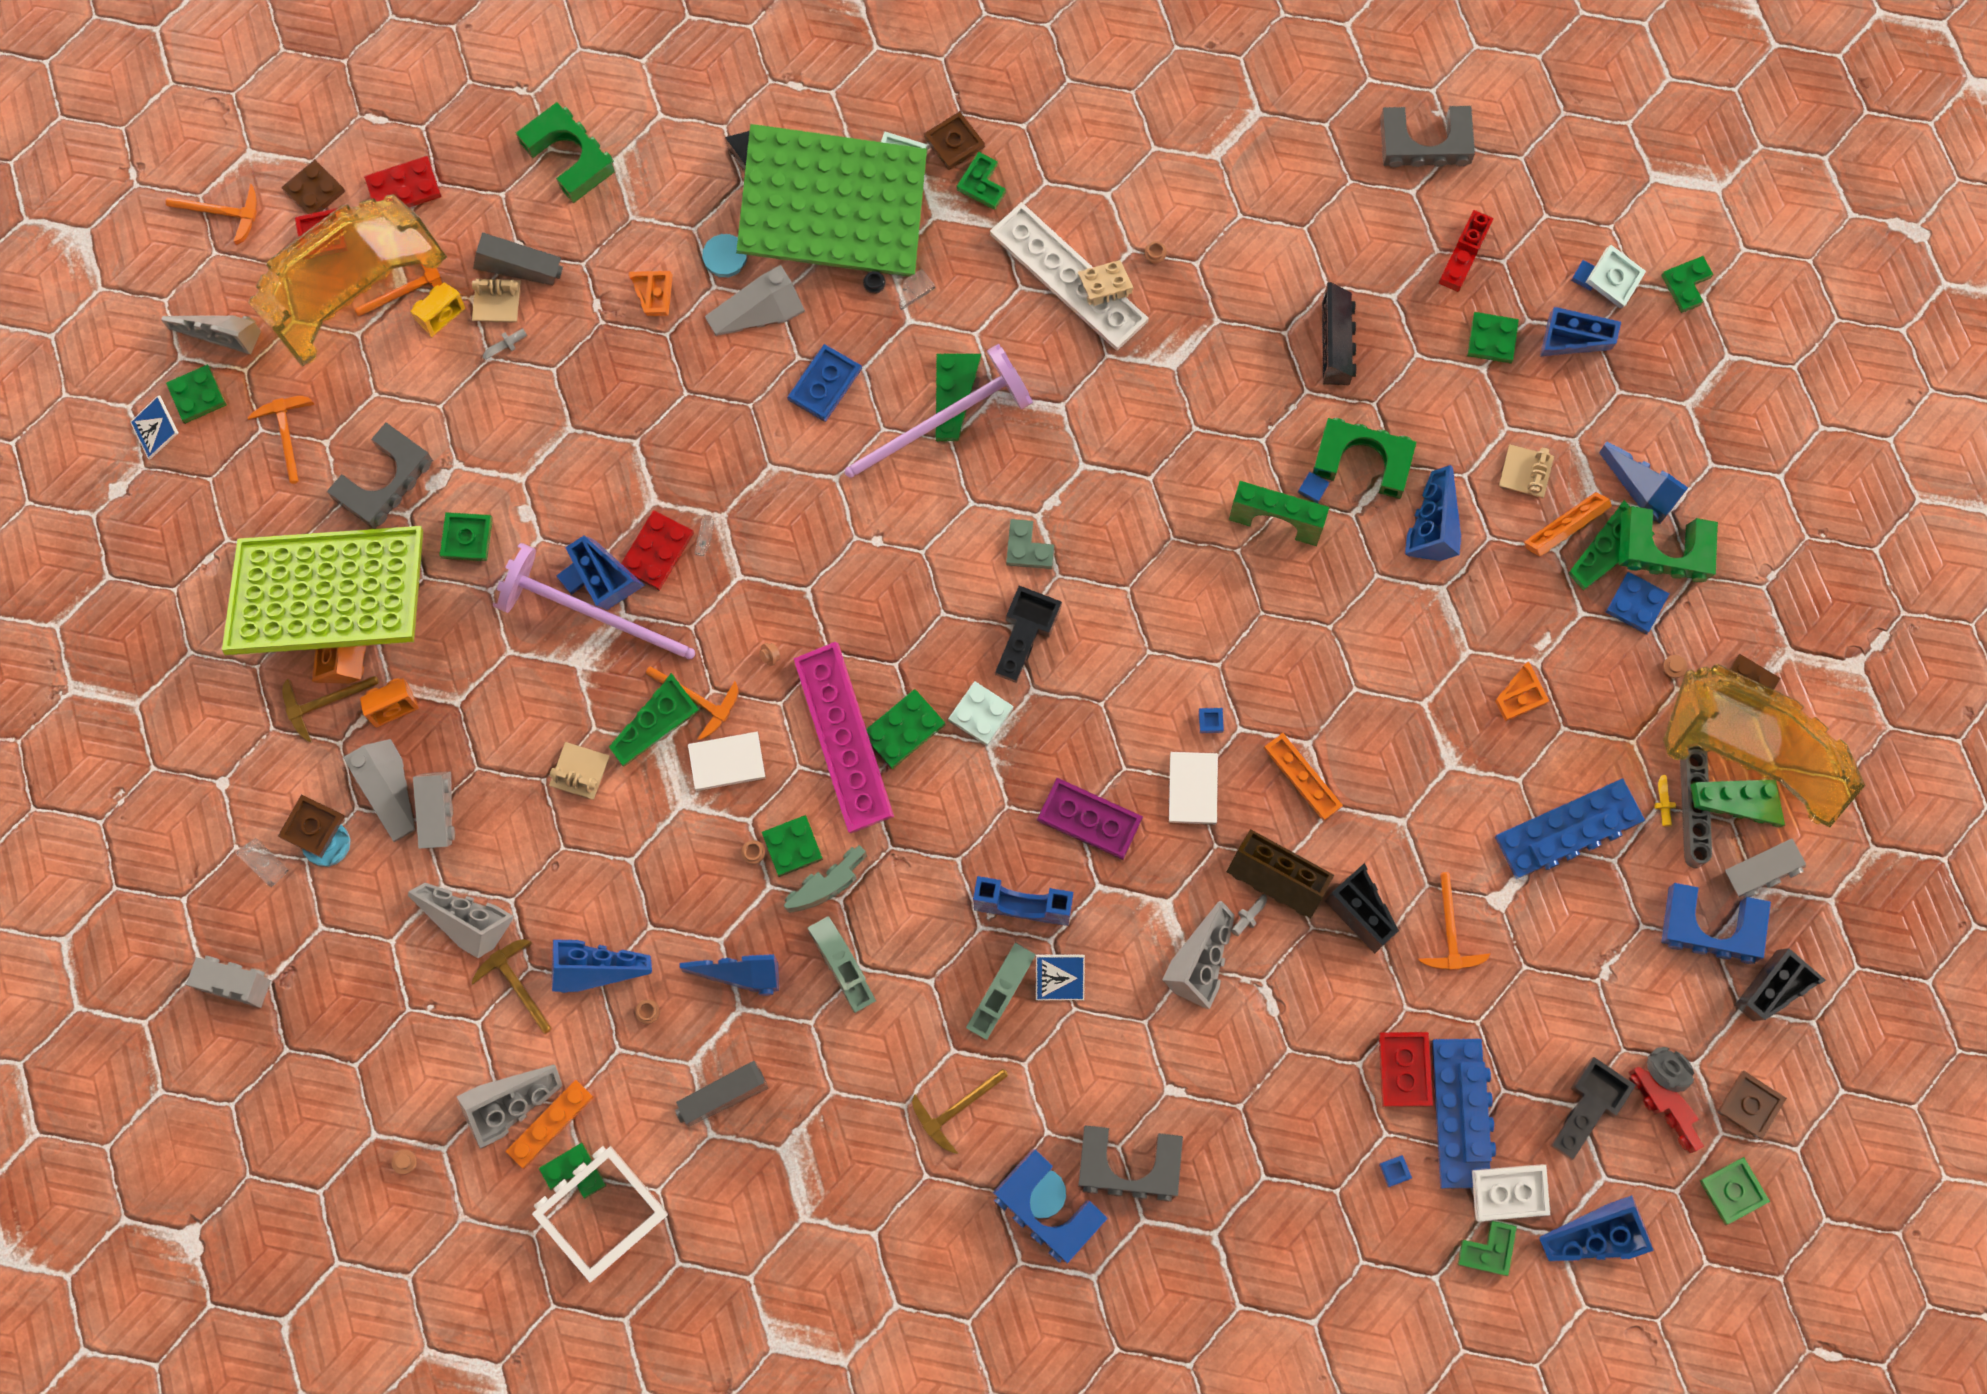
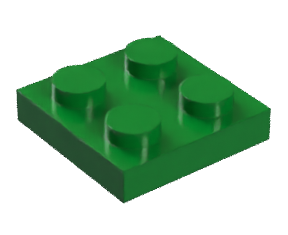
[1467,312,1519,364]
[166,364,227,424]
[440,512,493,561]
[761,815,823,877]
[1699,1157,1770,1225]

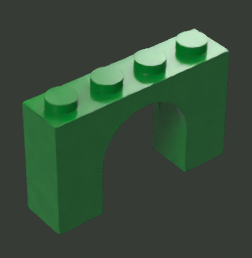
[516,102,615,204]
[1312,418,1417,499]
[1229,481,1330,547]
[1619,506,1718,582]

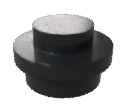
[863,271,886,294]

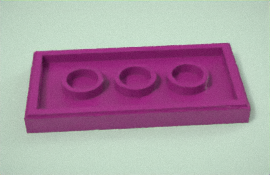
[1037,778,1143,860]

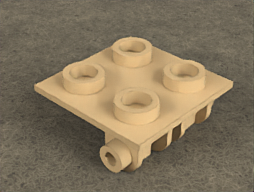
[1078,260,1133,306]
[472,279,521,322]
[1499,444,1554,498]
[549,742,610,800]

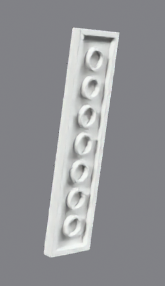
[990,202,1149,351]

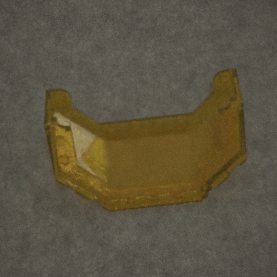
[248,194,447,367]
[1663,664,1865,827]

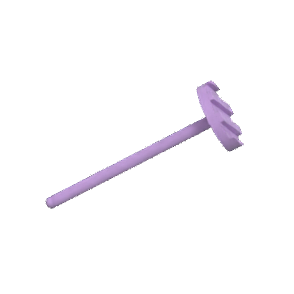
[845,344,1033,478]
[493,543,695,659]

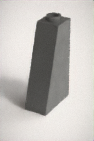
[473,232,563,285]
[675,1061,769,1127]

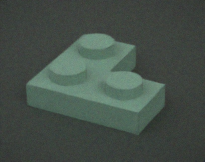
[1006,519,1054,569]

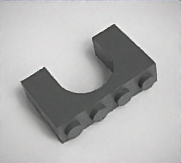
[1380,106,1475,167]
[327,422,433,529]
[1078,1125,1183,1202]

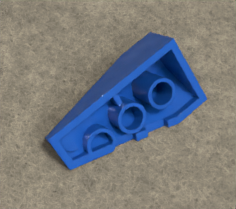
[1599,442,1688,524]
[1405,465,1461,561]
[552,940,652,993]
[679,954,779,996]
[1539,1195,1654,1261]

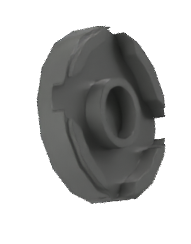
[1647,1047,1694,1092]

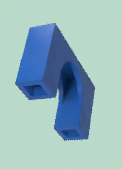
[973,876,1074,926]
[1661,883,1771,964]
[993,1149,1108,1263]

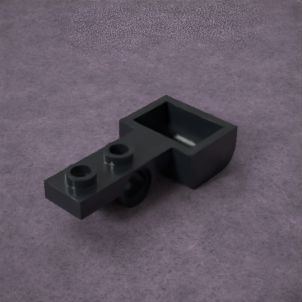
[995,585,1062,683]
[1551,1057,1636,1160]

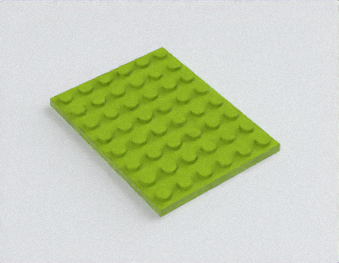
[222,526,423,655]

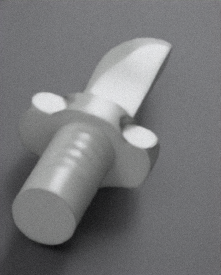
[483,328,527,360]
[1231,894,1267,936]

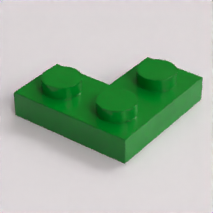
[957,152,1006,210]
[1661,256,1714,313]
[539,1143,607,1199]
[1458,1221,1517,1276]

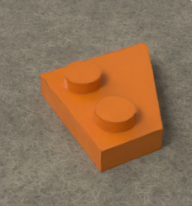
[629,271,673,316]
[1495,662,1549,722]

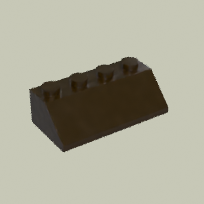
[1226,829,1334,919]

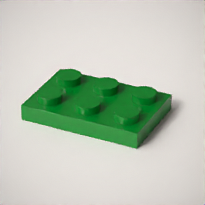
[866,689,946,770]

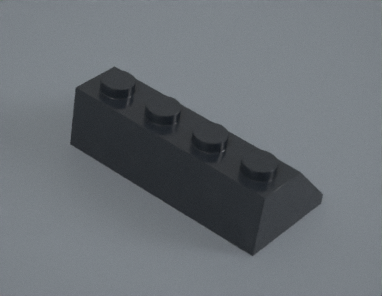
[1322,282,1357,385]

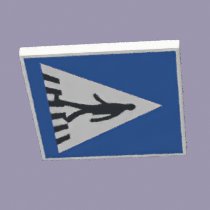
[130,396,178,459]
[1036,955,1085,1000]

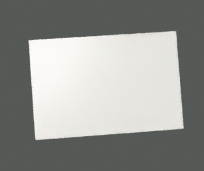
[688,732,766,791]
[1169,752,1218,824]
[1472,1164,1550,1222]

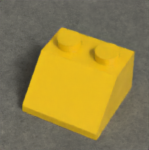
[410,282,466,337]

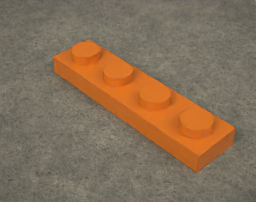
[1524,492,1612,556]
[1264,733,1343,822]
[505,1080,594,1169]

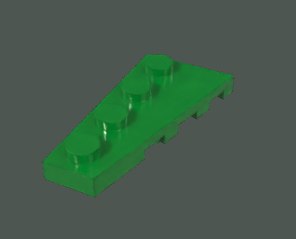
[936,354,982,441]
[1568,500,1655,591]
[609,673,700,767]
[1690,779,1785,828]

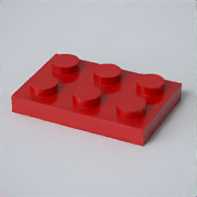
[364,156,442,218]
[621,510,694,591]
[1378,1032,1433,1107]

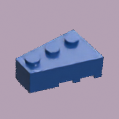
[1540,307,1621,357]
[565,535,645,610]

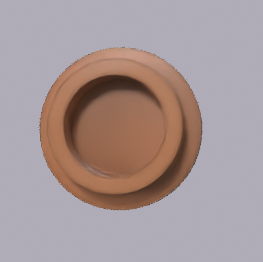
[1144,241,1167,264]
[759,643,780,666]
[1663,655,1687,678]
[741,840,765,864]
[635,999,660,1024]
[391,1149,417,1175]

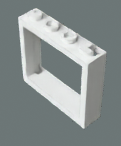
[532,1146,668,1283]

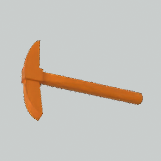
[165,184,257,245]
[355,249,443,316]
[247,396,315,484]
[646,666,739,740]
[1418,872,1491,970]

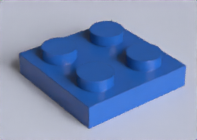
[1605,572,1670,634]

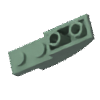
[784,845,867,913]
[807,916,876,1013]
[966,942,1036,1040]

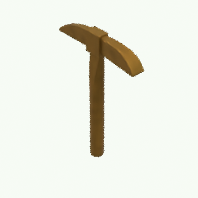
[282,676,379,742]
[472,939,552,1034]
[912,1069,1008,1154]

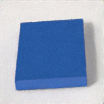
[787,344,862,422]

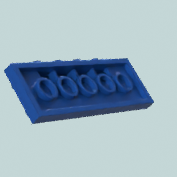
[1495,778,1645,880]
[1431,1039,1496,1189]

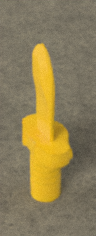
[1654,775,1676,827]

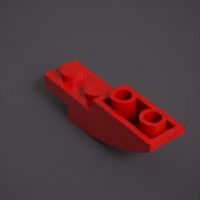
[1438,209,1494,292]
[1628,1067,1705,1153]

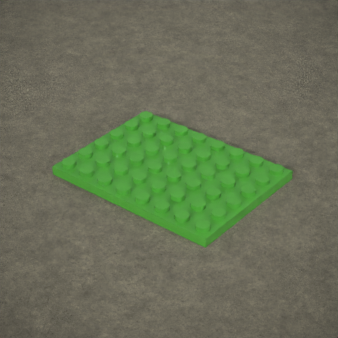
[736,124,927,277]

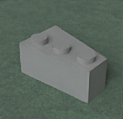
[413,771,455,849]
[1725,838,1806,898]
[186,955,271,1008]

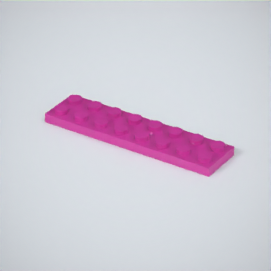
[794,642,894,834]

